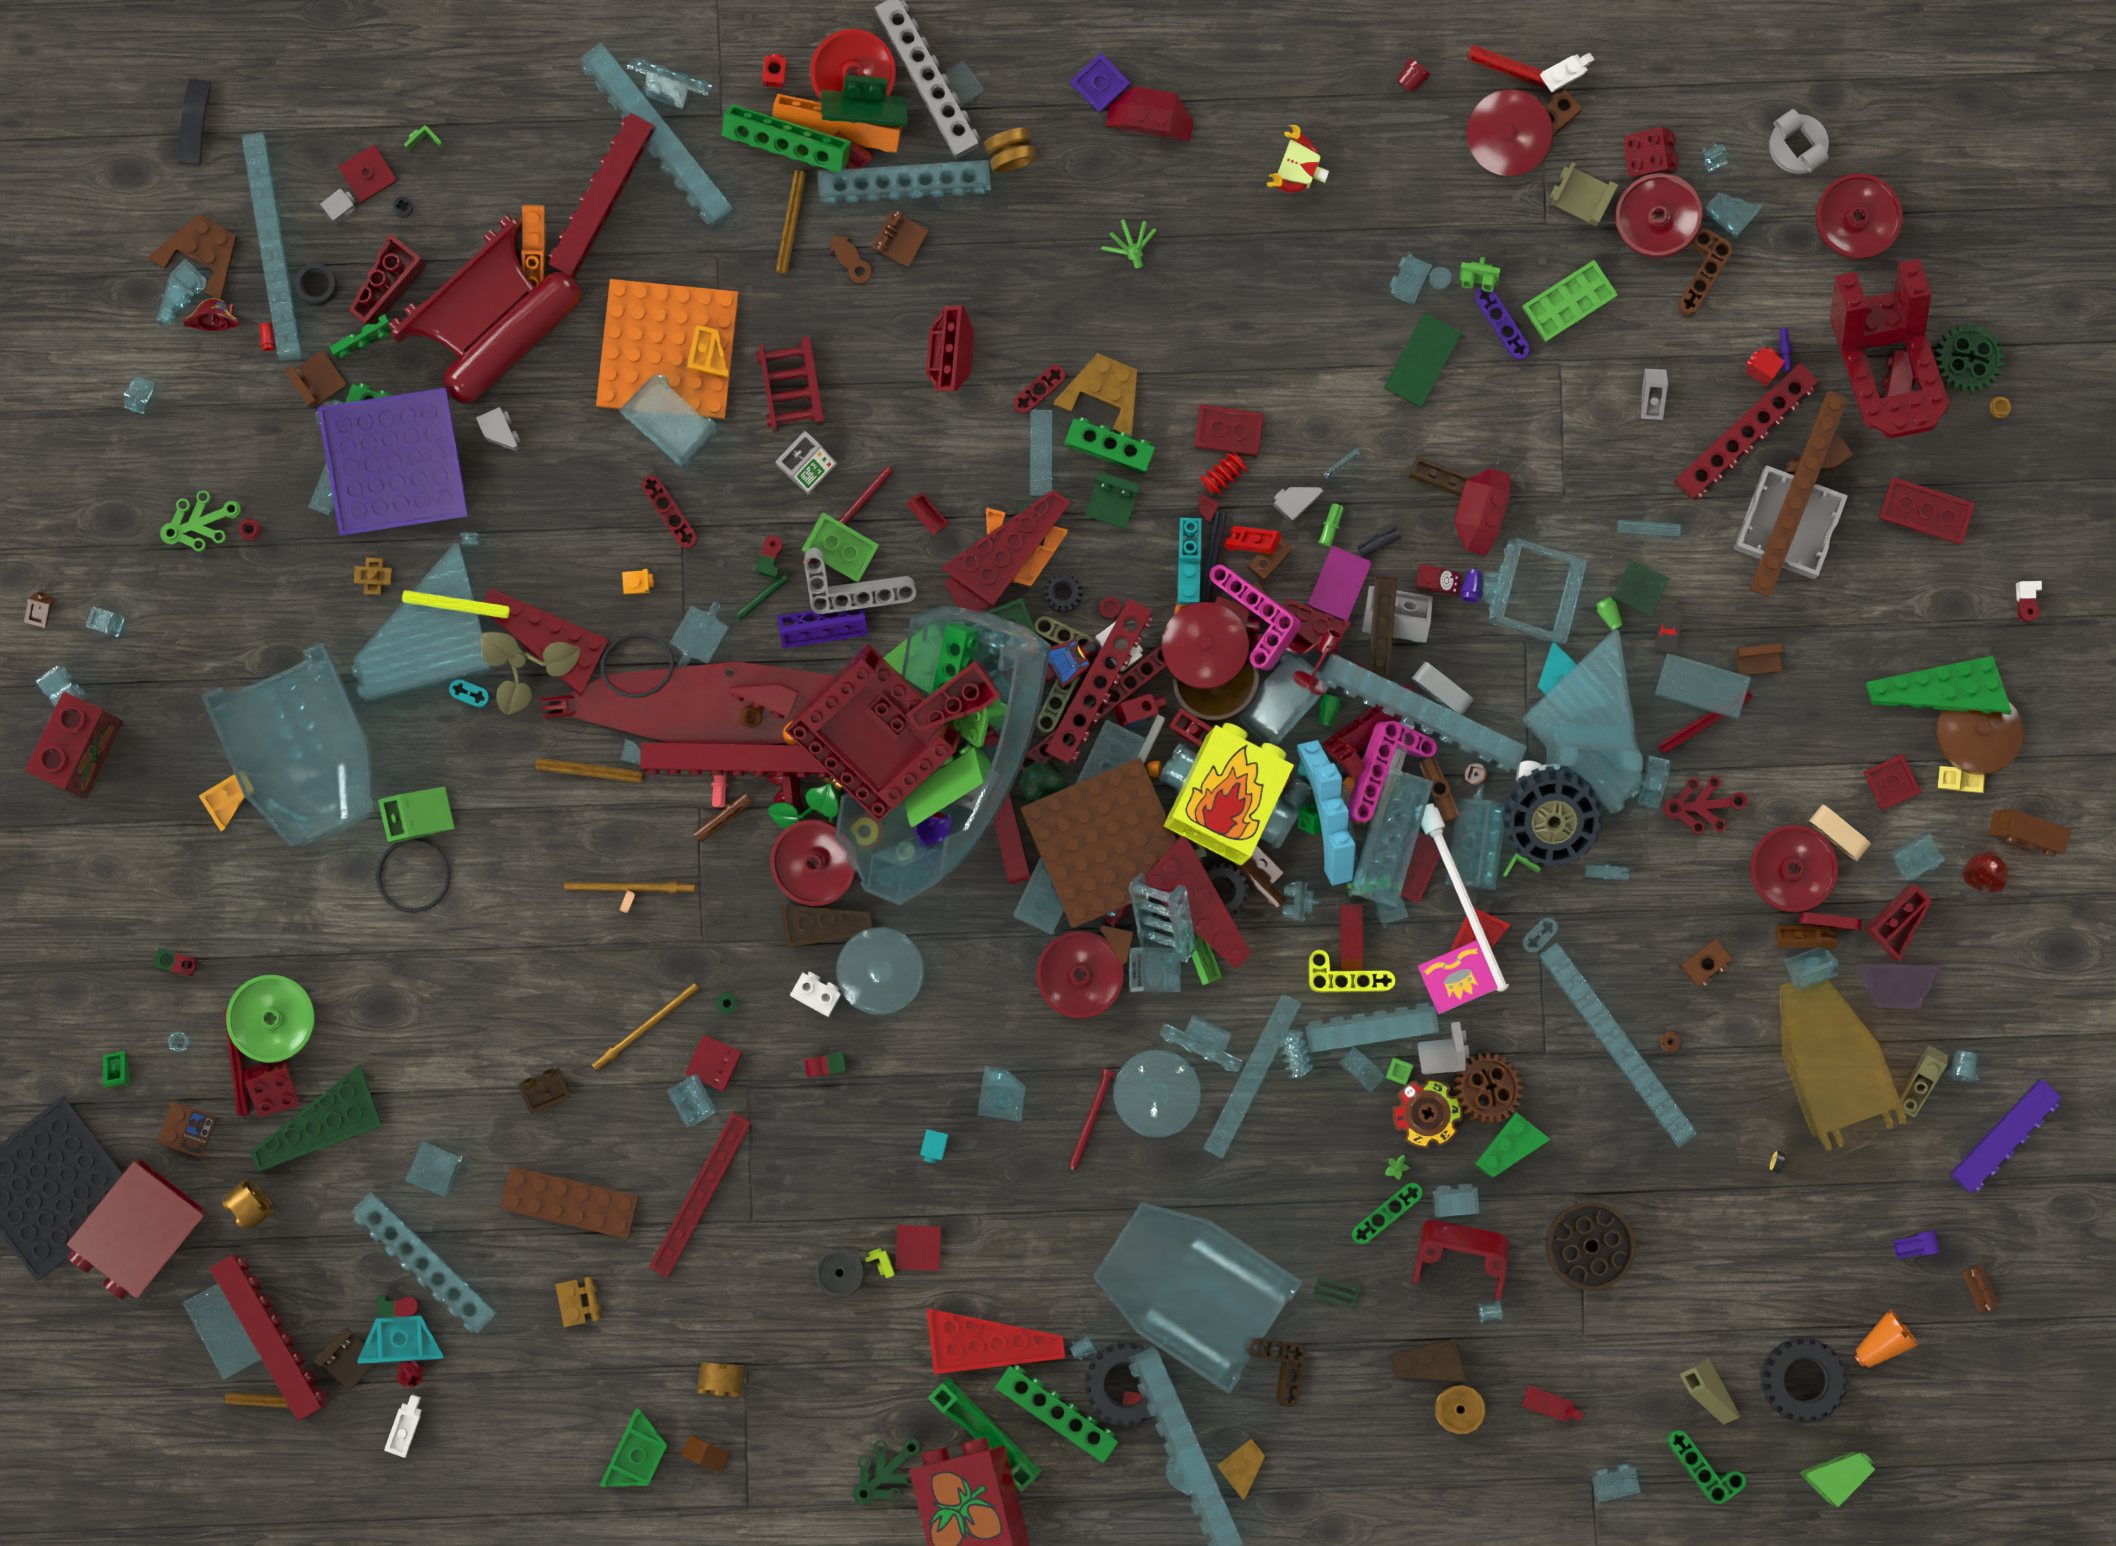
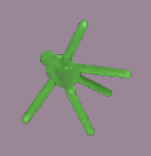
[1101,219,1156,268]

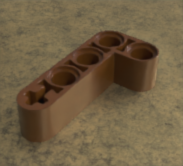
[1677,229,1732,317]

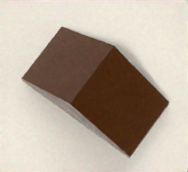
[1099,926,1133,965]
[681,1434,730,1473]

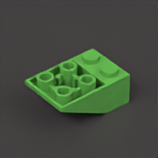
[378,787,455,844]

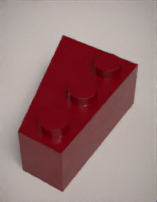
[1879,350,1917,398]

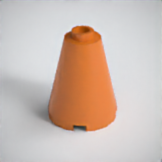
[1855,1310,1918,1368]

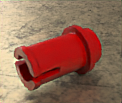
[259,322,277,351]

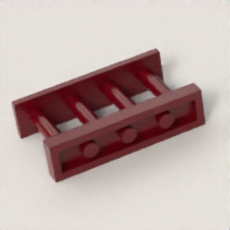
[756,337,824,433]

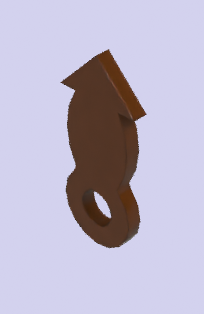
[830,235,872,284]

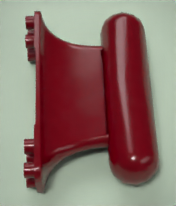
[388,215,581,404]

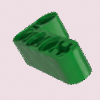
[1666,1430,1746,1504]

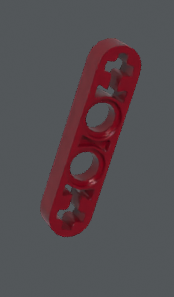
[642,475,697,549]

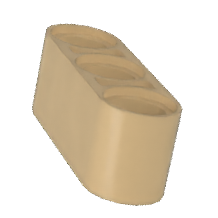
[1808,805,1871,861]

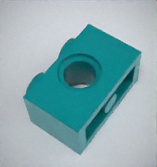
[920,1129,949,1164]

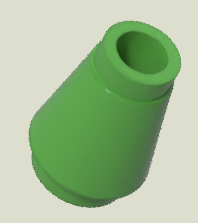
[1595,596,1623,630]

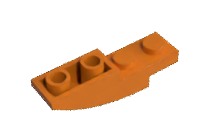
[522,205,546,287]

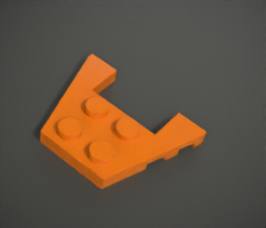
[986,508,1068,587]

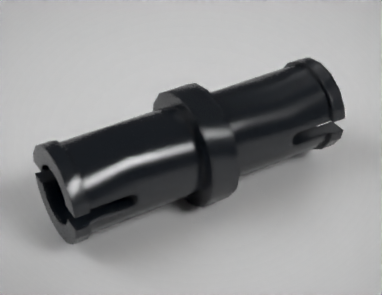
[1357,526,1402,558]

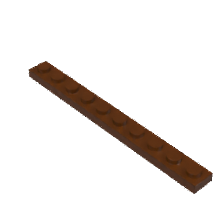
[1749,390,1848,598]

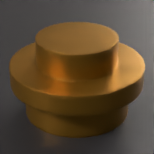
[1989,397,2011,418]

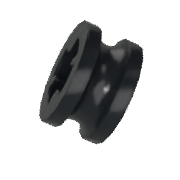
[393,196,413,218]

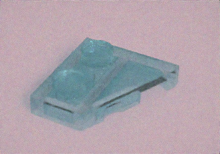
[1704,192,1763,238]

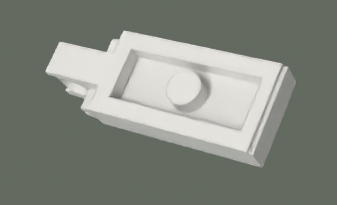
[1540,53,1595,92]
[384,1395,422,1458]

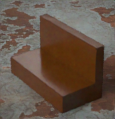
[1736,643,1783,676]

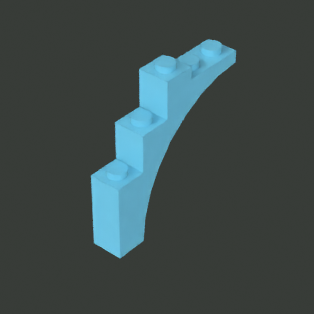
[1297,740,1355,886]

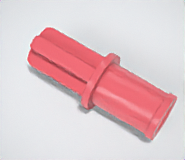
[711,772,728,808]

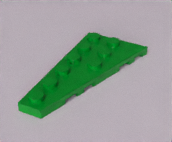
[1866,656,2012,715]

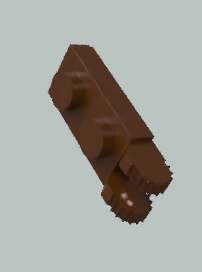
[1775,926,1838,950]

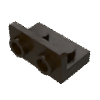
[519,1068,571,1114]

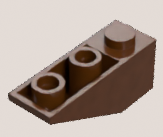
[1784,434,1853,475]

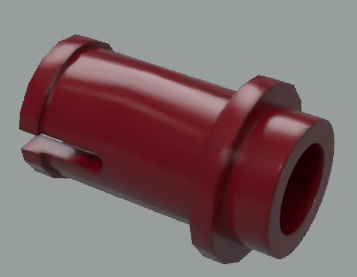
[1105,905,1129,928]

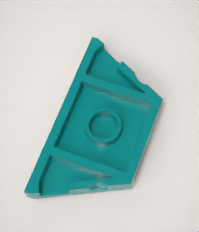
[1537,643,1613,718]
[357,1315,443,1364]

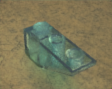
[156,259,207,326]

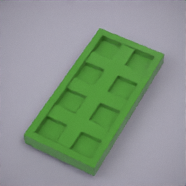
[1522,260,1618,343]

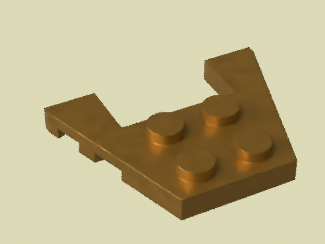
[1053,353,1137,435]

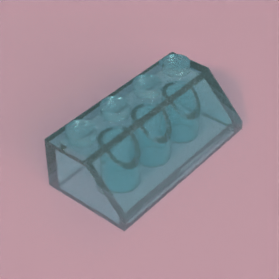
[1446,799,1504,890]

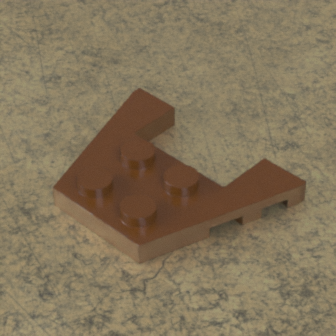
[148,214,237,299]

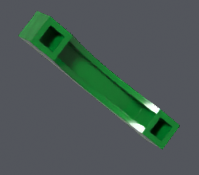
[928,1378,1041,1492]

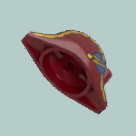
[183,298,240,331]

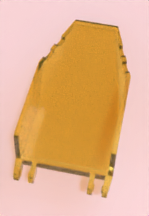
[1780,971,1906,1151]

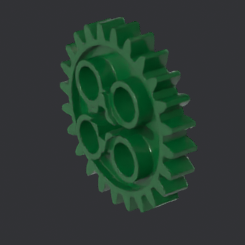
[1934,323,2005,394]

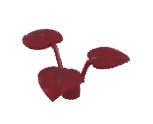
[1277,628,1368,695]

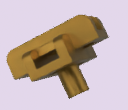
[354,558,392,595]

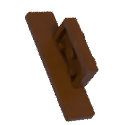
[1224,843,1286,908]

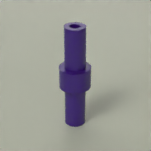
[1779,328,1792,372]

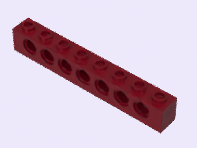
[1674,362,1818,501]
[1045,599,1153,765]

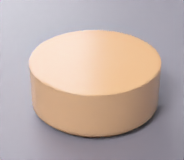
[620,890,635,913]

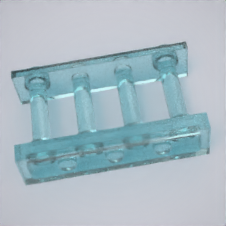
[1129,873,1196,963]

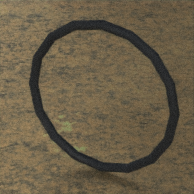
[601,632,674,698]
[376,839,451,913]

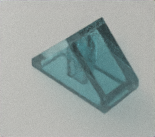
[1339,1047,1385,1093]

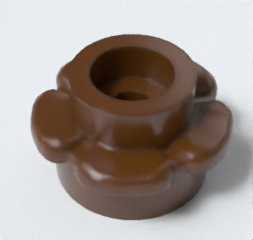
[1659,1031,1681,1052]

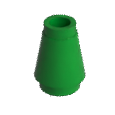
[1319,694,1341,727]

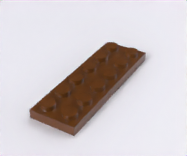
[500,1166,639,1239]

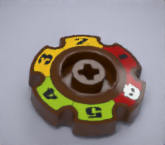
[1392,1078,1462,1149]

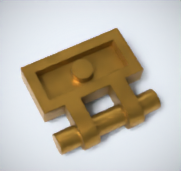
[555,1276,601,1327]

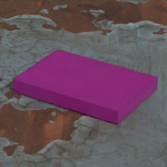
[1307,546,1372,621]

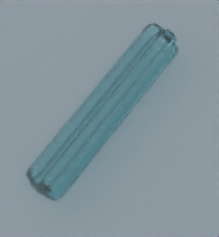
[1617,520,1681,536]

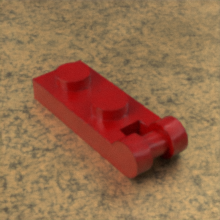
[1224,526,1282,554]

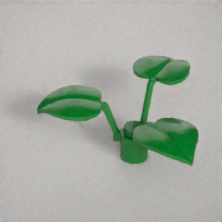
[768,783,859,854]

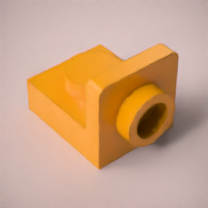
[622,569,654,595]

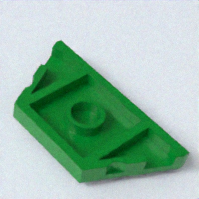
[599,1408,668,1487]

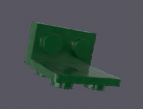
[1085,471,1140,529]

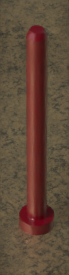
[1069,1069,1117,1170]

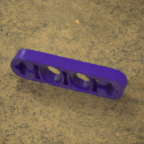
[1475,286,1529,360]

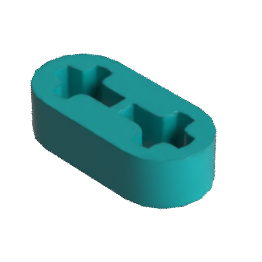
[449,679,490,708]

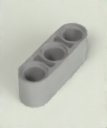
[1411,662,1474,717]

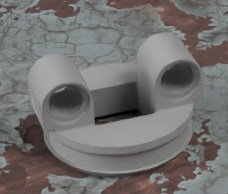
[1769,109,1829,174]

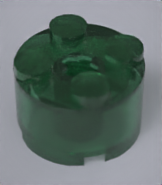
[1019,761,1068,804]

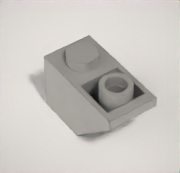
[476,407,521,451]

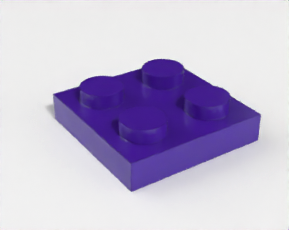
[1070,53,1130,114]

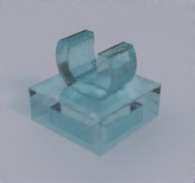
[1702,143,1728,172]

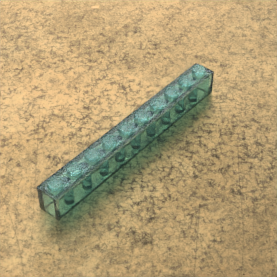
[581,42,734,227]
[1320,654,1527,772]
[1129,1346,1244,1546]

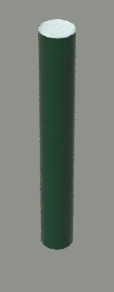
[734,573,790,621]

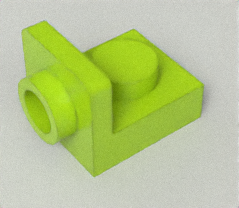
[865,1248,895,1278]

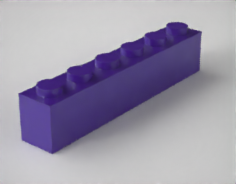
[1949,1080,2061,1193]

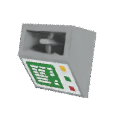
[775,431,837,495]

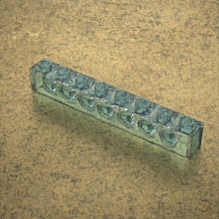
[817,160,991,204]
[351,1192,498,1333]

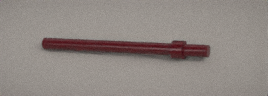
[801,466,893,566]

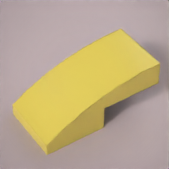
[1938,766,1985,793]

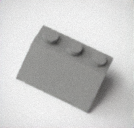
[1362,586,1433,643]

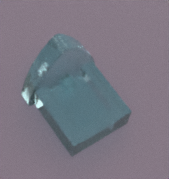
[1375,896,1408,927]

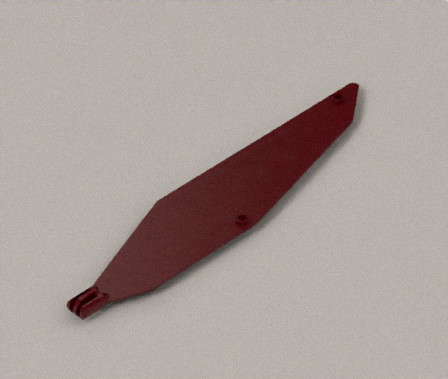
[541,661,928,745]

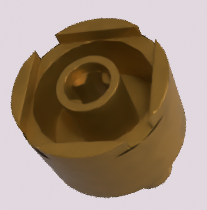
[222,1178,274,1229]
[697,1362,744,1397]

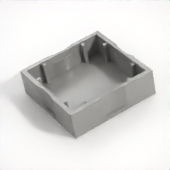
[1734,465,1848,579]

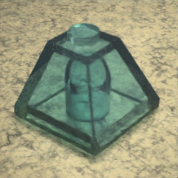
[978,1066,1026,1122]
[405,1141,463,1198]

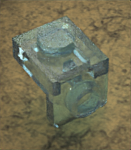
[124,376,155,414]

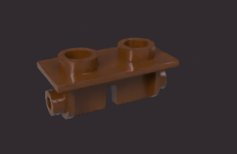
[1962,1264,1999,1314]

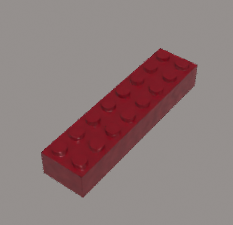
[209,1255,328,1421]

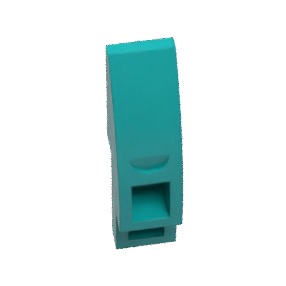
[1177,518,1202,605]

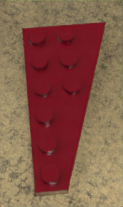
[483,588,609,697]
[1139,835,1251,970]

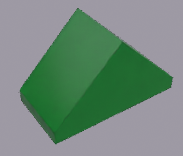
[103,1051,132,1089]

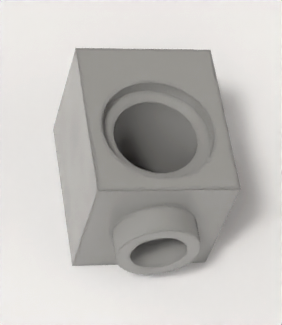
[320,188,357,225]

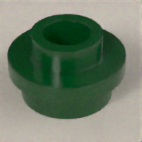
[716,993,738,1015]

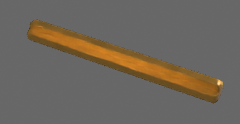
[776,170,806,274]
[535,758,643,783]

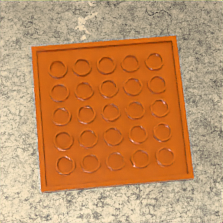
[596,279,739,420]

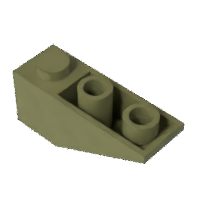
[1896,1045,1948,1117]
[1680,1358,1741,1425]

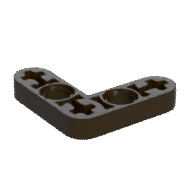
[1246,1337,1305,1407]

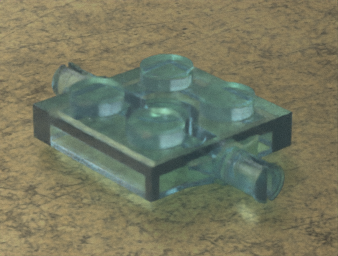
[670,601,729,667]

